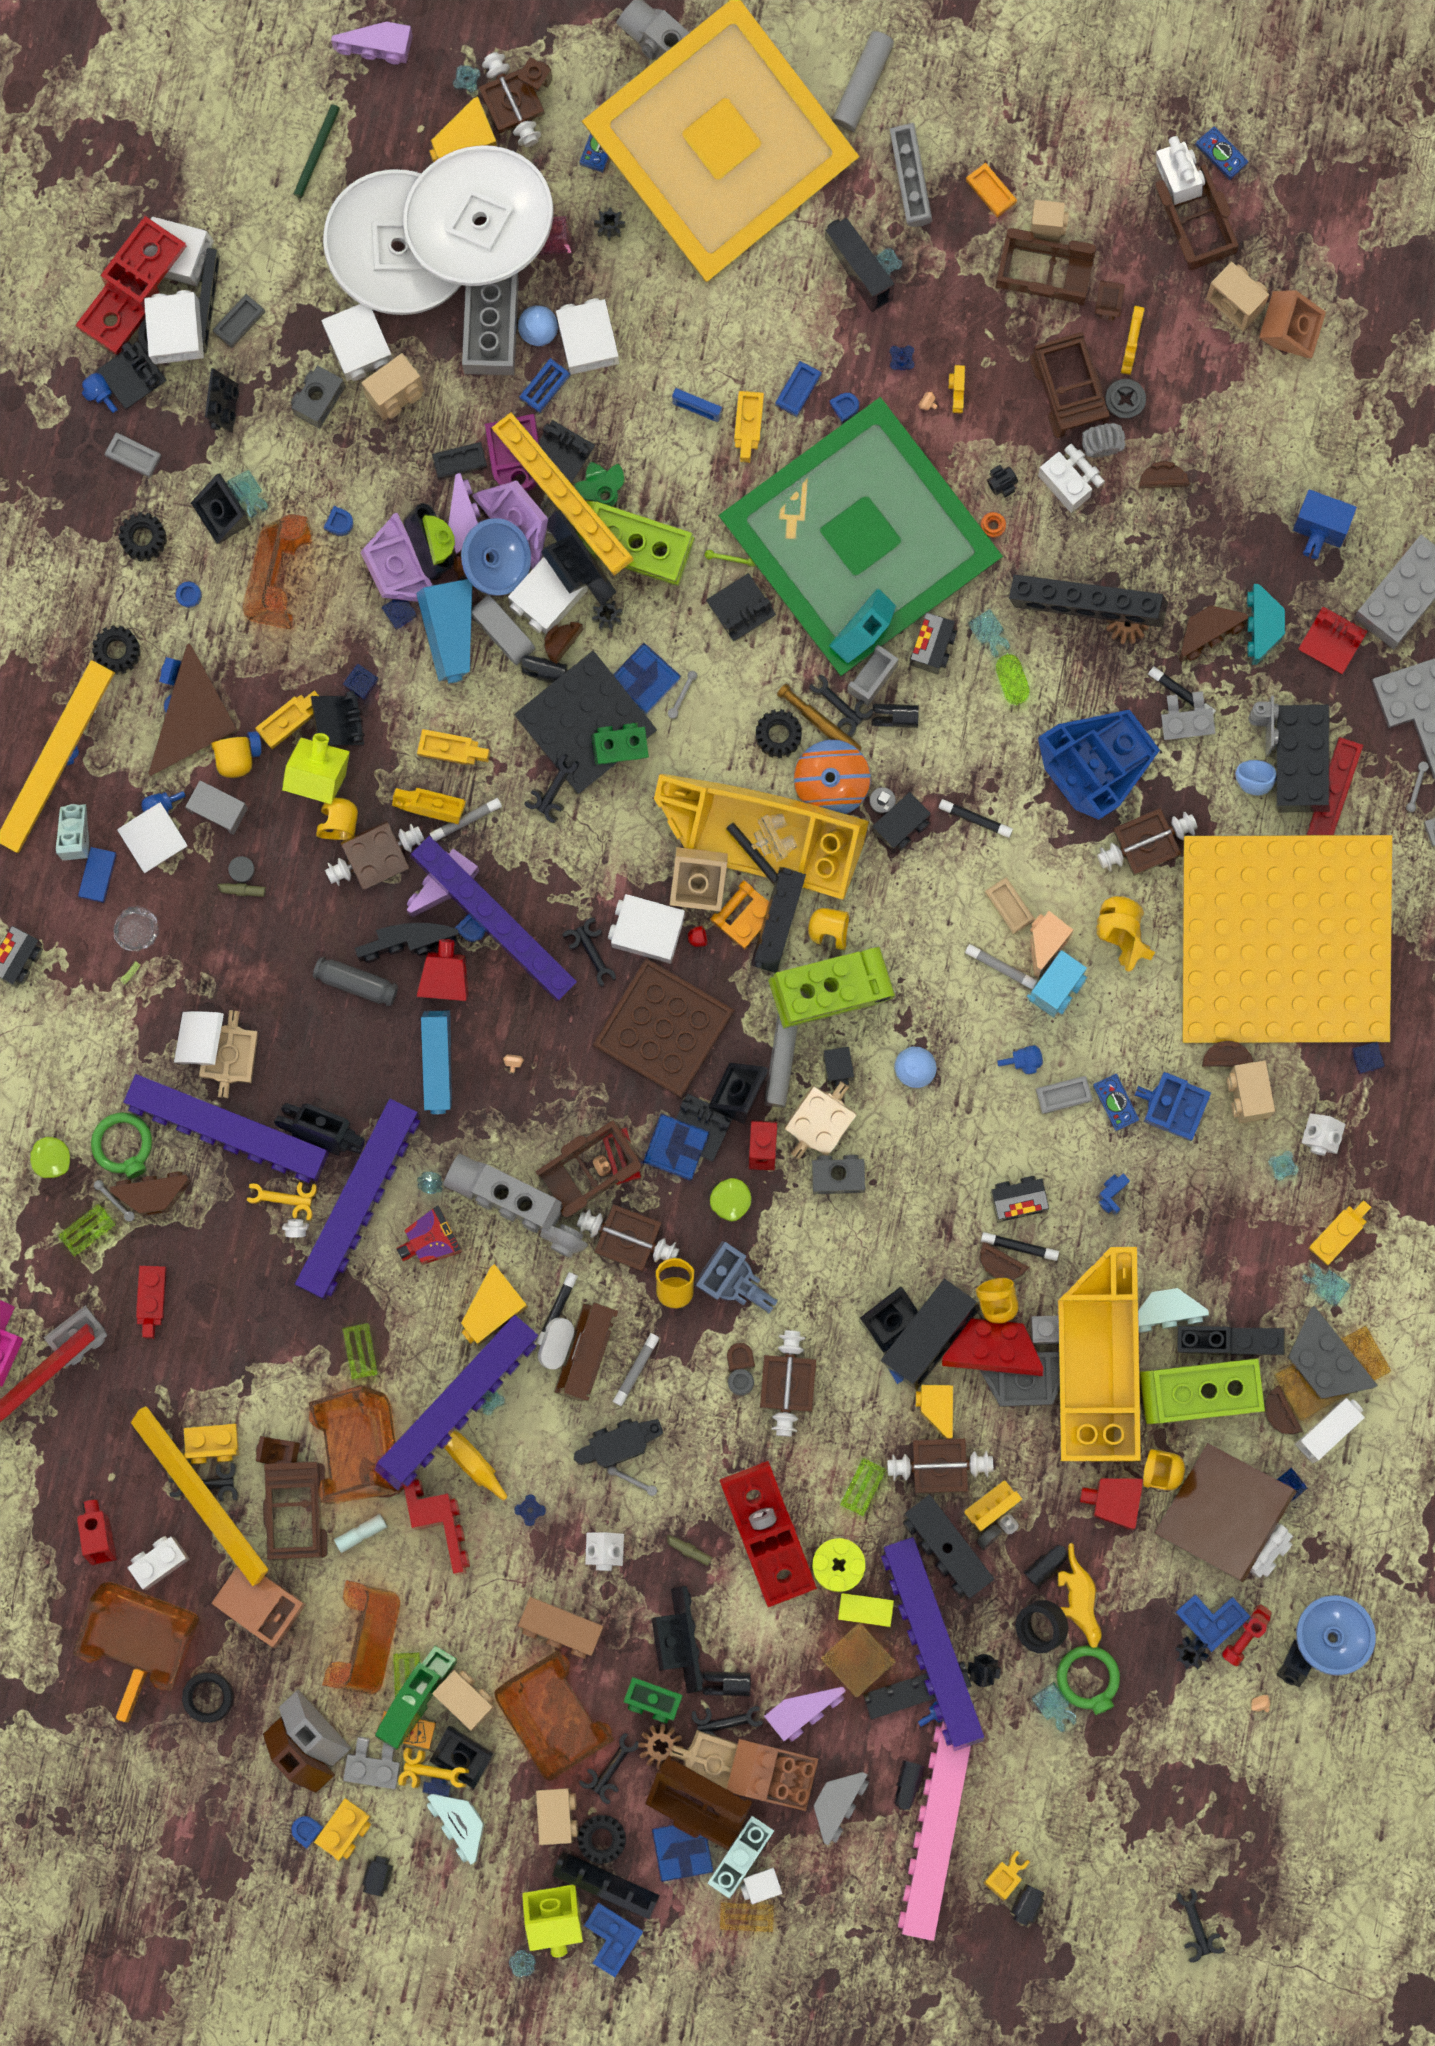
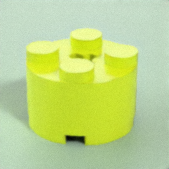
[812,1538,865,1592]

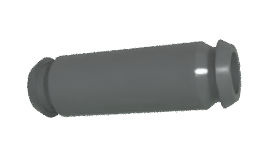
[313,957,398,1006]

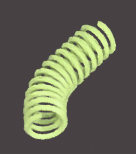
[121,961,141,984]

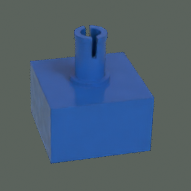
[1292,489,1357,559]

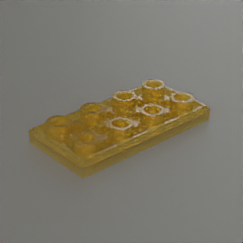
[1274,1326,1392,1421]

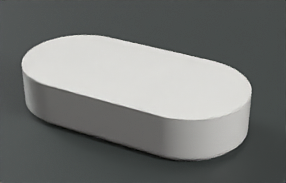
[538,1318,574,1369]

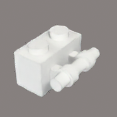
[1156,136,1205,205]
[1038,444,1105,513]
[1250,1524,1293,1578]

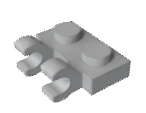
[1161,691,1215,740]
[343,1736,401,1789]

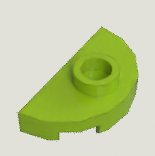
[423,515,455,565]

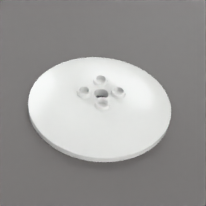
[403,146,553,286]
[323,169,461,315]

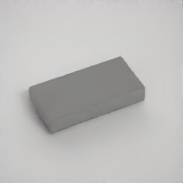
[104,432,162,478]
[1036,1076,1093,1115]

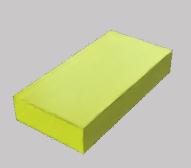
[838,1593,894,1627]

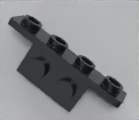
[541,510,616,605]
[651,1586,704,1693]

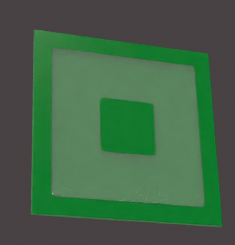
[718,397,1003,677]

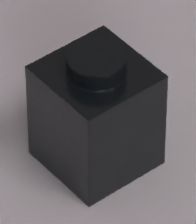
[823,1047,854,1088]

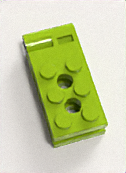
[576,501,695,586]
[768,947,895,1029]
[1140,1358,1265,1424]

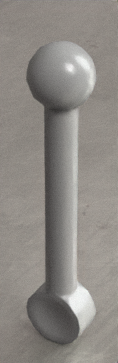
[668,671,697,719]
[1406,762,1429,812]
[94,1180,135,1222]
[607,1465,657,1496]

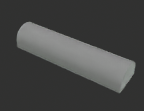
[832,31,894,132]
[889,123,932,227]
[764,1014,798,1108]

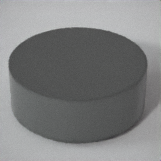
[228,856,255,883]
[728,1369,754,1396]
[977,1525,1002,1550]

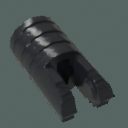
[521,655,568,684]
[872,703,919,728]
[1023,1544,1068,1590]
[703,1671,751,1697]
[894,1760,926,1810]

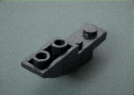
[355,923,460,963]
[1177,1326,1285,1356]

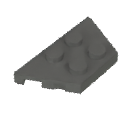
[1288,1306,1378,1399]
[980,1352,1060,1407]

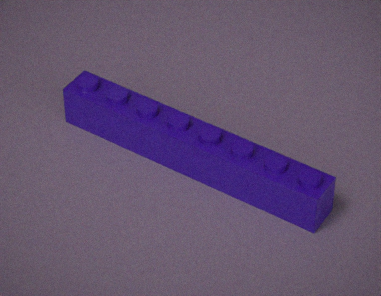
[410,836,577,1001]
[123,1074,329,1184]
[295,1099,421,1300]
[374,1315,538,1490]
[881,1537,984,1751]

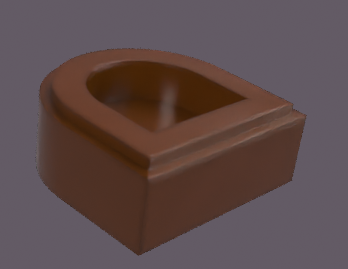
[727,1343,755,1371]

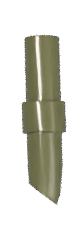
[217,883,266,897]
[667,1535,713,1566]

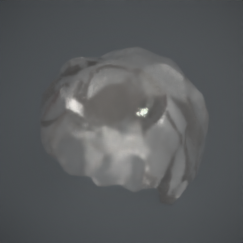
[113,905,159,952]

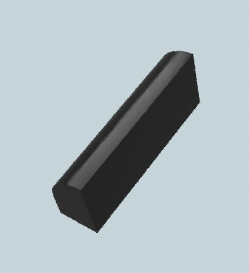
[881,1278,980,1391]

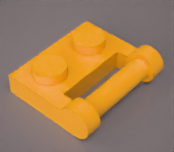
[710,880,769,950]

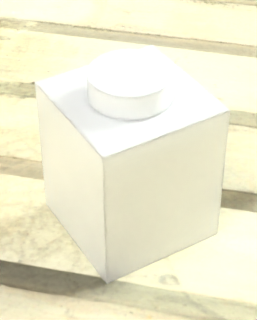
[740,1867,782,1904]

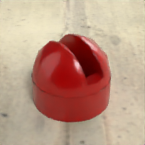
[688,926,708,947]

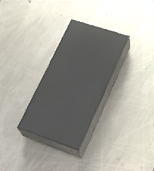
[212,294,265,348]

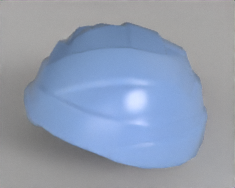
[518,306,558,346]
[1235,760,1277,796]
[894,1047,937,1088]

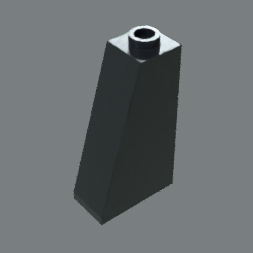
[825,218,894,313]

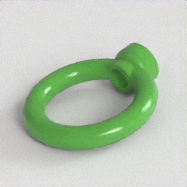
[91,1112,152,1179]
[1057,1645,1120,1716]

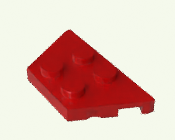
[942,1318,1043,1376]

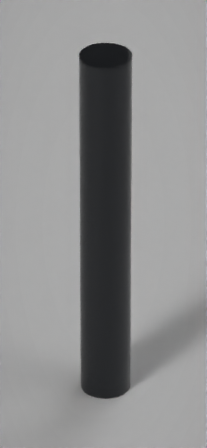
[726,822,778,885]

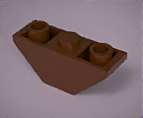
[1179,605,1249,663]
[109,1171,191,1216]
[263,1716,335,1793]

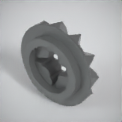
[1106,379,1146,419]

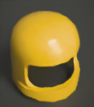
[211,737,252,778]
[316,798,358,840]
[808,908,849,951]
[656,1258,694,1309]
[975,1278,1019,1323]
[1143,1449,1185,1491]

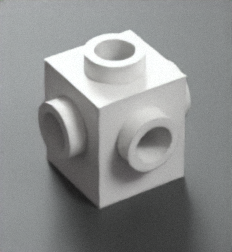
[1302,1114,1345,1156]
[585,1532,624,1571]

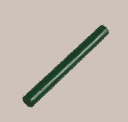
[293,104,340,198]

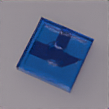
[613,643,681,714]
[643,1113,710,1181]
[652,1825,714,1882]

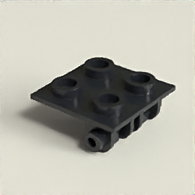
[97,341,167,409]
[205,368,239,432]
[539,420,595,484]
[706,573,776,642]
[311,691,365,746]
[670,1094,733,1162]

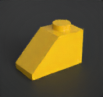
[915,1385,953,1439]

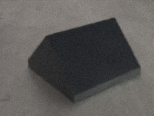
[191,473,251,544]
[708,1063,768,1125]
[859,1286,918,1353]
[429,1726,496,1789]

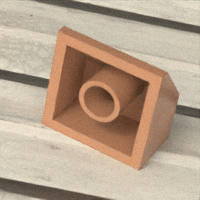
[1259,290,1326,358]

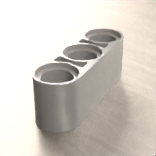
[471,595,536,666]

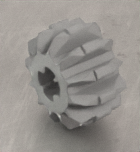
[1082,423,1125,458]

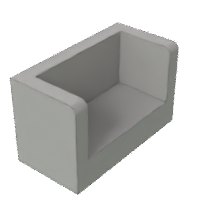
[847,645,898,706]
[185,781,248,835]

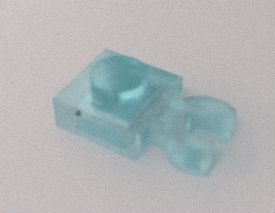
[226,470,268,518]
[968,609,1010,658]
[1301,1263,1351,1307]
[1032,1682,1077,1732]

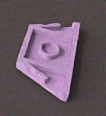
[472,480,548,569]
[361,513,433,602]

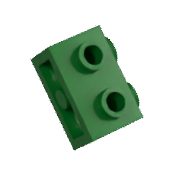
[592,723,649,765]
[624,1677,683,1724]

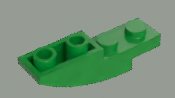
[375,1645,457,1750]

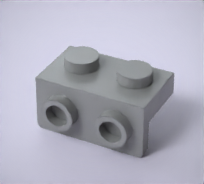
[44,1305,107,1367]

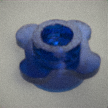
[889,345,915,370]
[514,1494,546,1526]

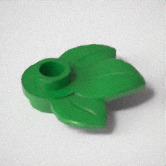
[575,462,624,507]

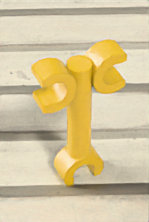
[1121,306,1144,375]
[247,1182,317,1221]
[398,1748,469,1788]

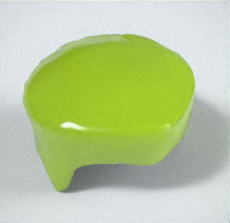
[30,1137,70,1178]
[710,1178,751,1221]

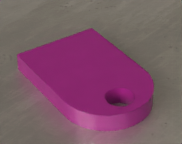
[485,414,540,492]

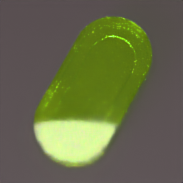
[996,654,1030,705]

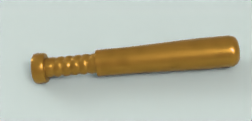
[777,684,862,752]

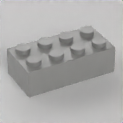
[462,273,519,375]
[1354,534,1435,650]

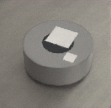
[870,788,895,814]
[749,1508,777,1530]

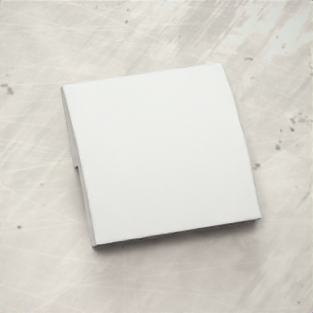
[117,802,188,873]
[174,1012,224,1066]

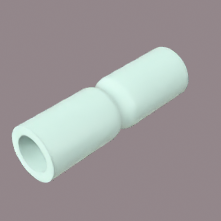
[334,1513,387,1553]

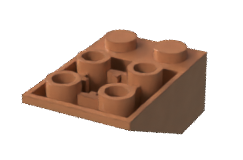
[211,1566,306,1648]
[727,1739,818,1811]

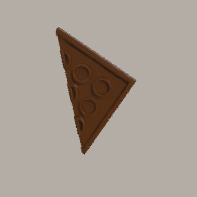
[149,643,237,776]

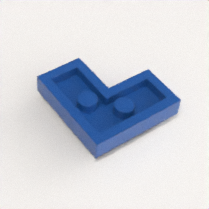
[1175,1594,1251,1652]
[584,1902,643,1977]

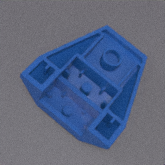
[1038,710,1160,820]

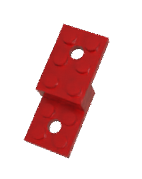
[75,216,187,355]
[719,1461,817,1608]
[403,1469,470,1576]

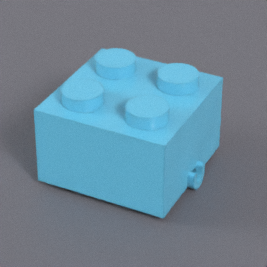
[1026,950,1087,1018]

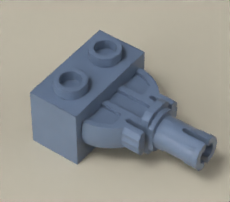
[694,1241,778,1314]

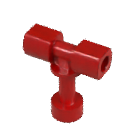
[1221,1604,1272,1667]

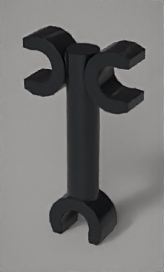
[809,675,874,737]
[524,754,580,823]
[562,918,616,987]
[168,1463,239,1502]
[692,1706,763,1736]
[579,1733,639,1804]
[1176,1888,1225,1963]

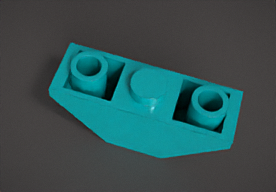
[1247,584,1285,665]
[829,589,896,663]

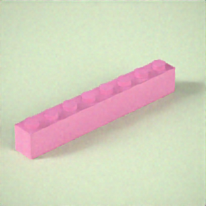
[898,1722,971,1941]

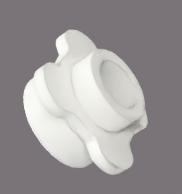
[282,1219,309,1237]

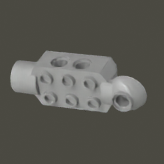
[616,0,690,60]
[443,1153,589,1258]

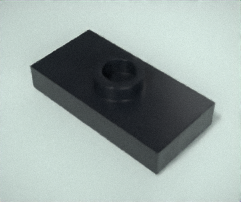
[432,442,487,480]

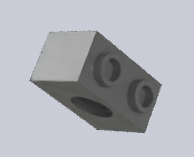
[291,365,346,429]
[812,1155,865,1195]

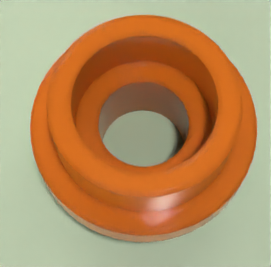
[981,512,1006,538]

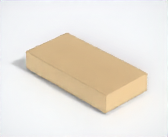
[985,877,1035,935]

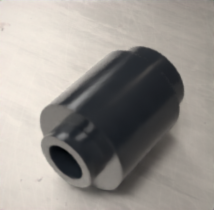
[362,1855,394,1897]
[1010,1884,1045,1926]

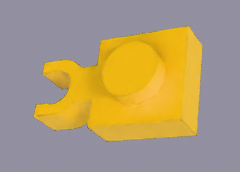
[948,365,965,413]
[983,1851,1030,1901]

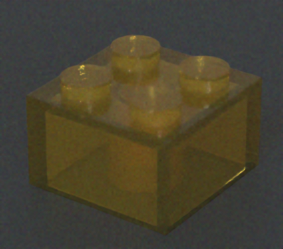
[821,1622,896,1698]

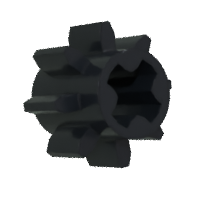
[594,207,626,241]
[987,465,1018,498]
[592,601,623,632]
[1175,1636,1209,1669]
[967,1654,1001,1687]

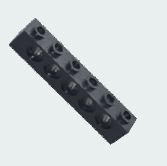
[1009,574,1168,628]

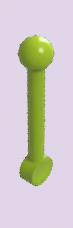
[704,550,756,567]

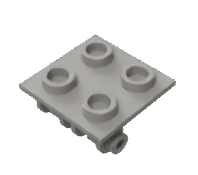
[1248,696,1279,757]

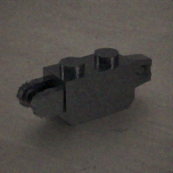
[274,1103,365,1156]
[573,1418,664,1469]

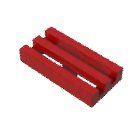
[603,1128,641,1185]

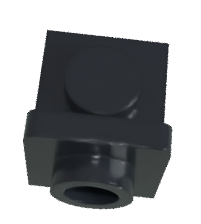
[1276,1639,1312,1687]

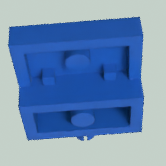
[1134,1072,1211,1141]

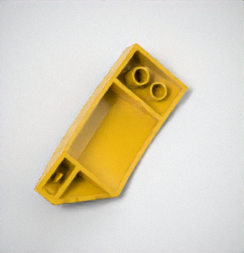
[654,774,869,900]
[1058,1247,1141,1462]

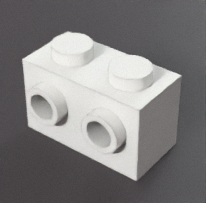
[128,1536,190,1590]

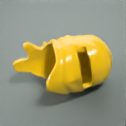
[1096,896,1155,972]

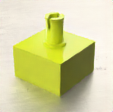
[282,733,350,804]
[522,1885,583,1958]

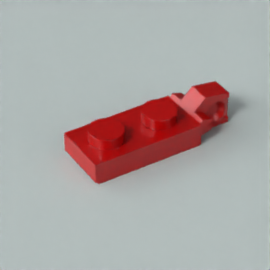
[136,1266,166,1339]

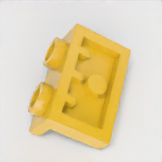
[184,1424,239,1464]
[964,1481,1022,1533]
[314,1798,372,1861]

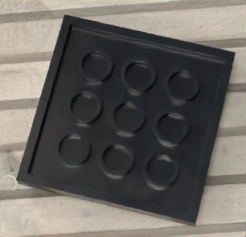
[513,650,657,795]

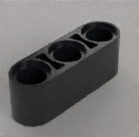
[404,503,454,580]

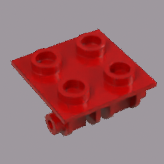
[1298,607,1367,675]

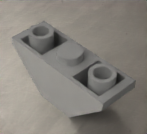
[279,1690,351,1766]
[813,1772,869,1845]

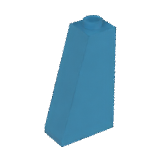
[416,579,472,684]
[421,1010,452,1114]

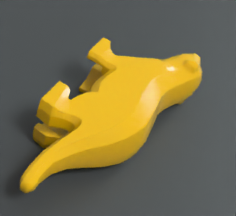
[444,1430,507,1500]
[1057,1543,1102,1648]

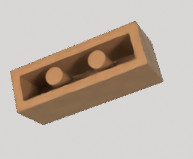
[518,1597,604,1659]

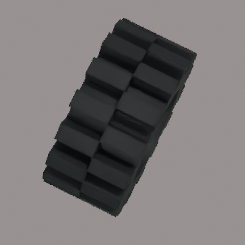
[119,512,167,562]
[92,625,141,675]
[756,709,802,758]
[578,1815,626,1864]

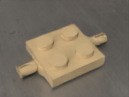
[199,1010,258,1099]
[784,1081,857,1160]
[670,1730,738,1789]

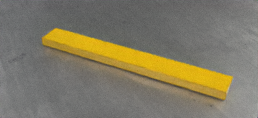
[492,412,634,576]
[0,660,115,853]
[131,1406,268,1586]

